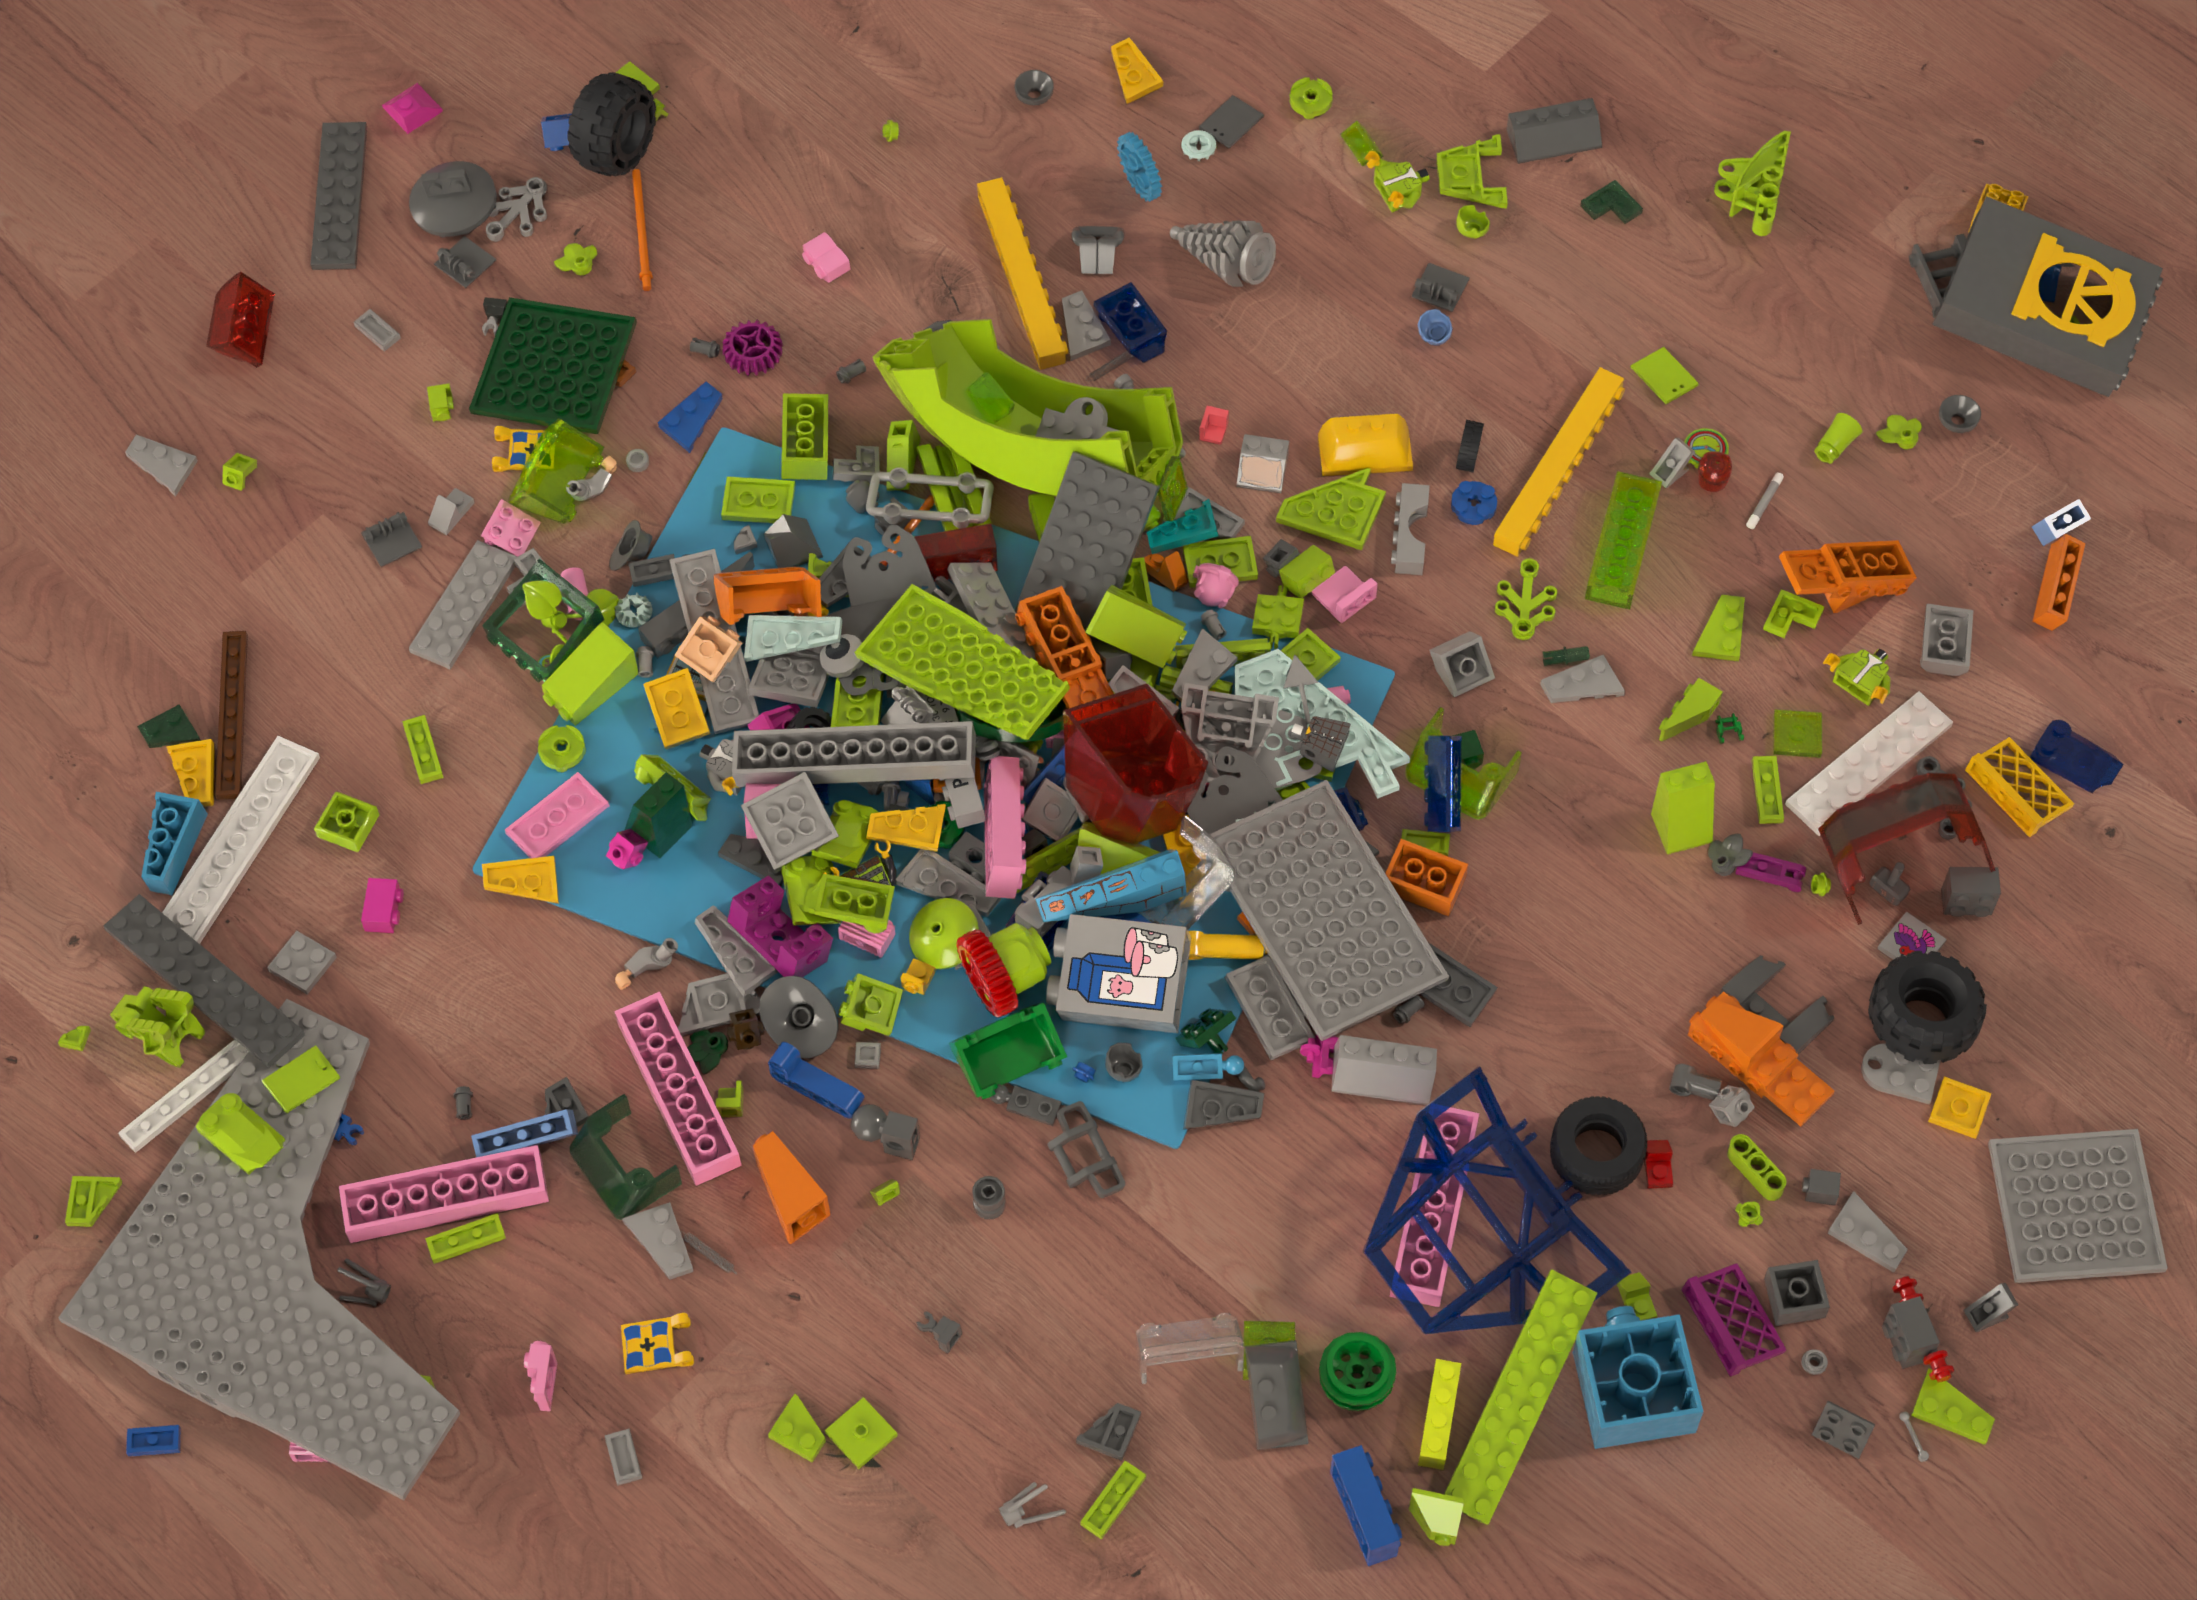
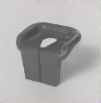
[1071,226,1125,274]

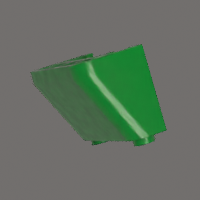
[949,1003,1067,1100]

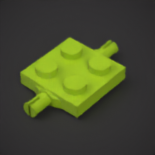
[1252,585,1304,649]

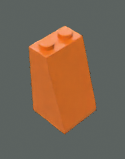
[753,1131,831,1244]

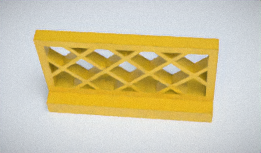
[1965,737,2074,837]

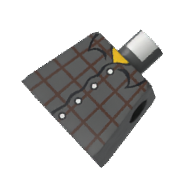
[1290,716,1351,772]

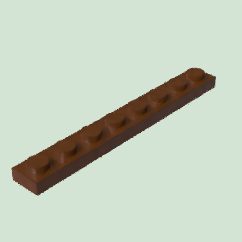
[215,630,248,800]

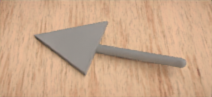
[1283,655,1318,724]

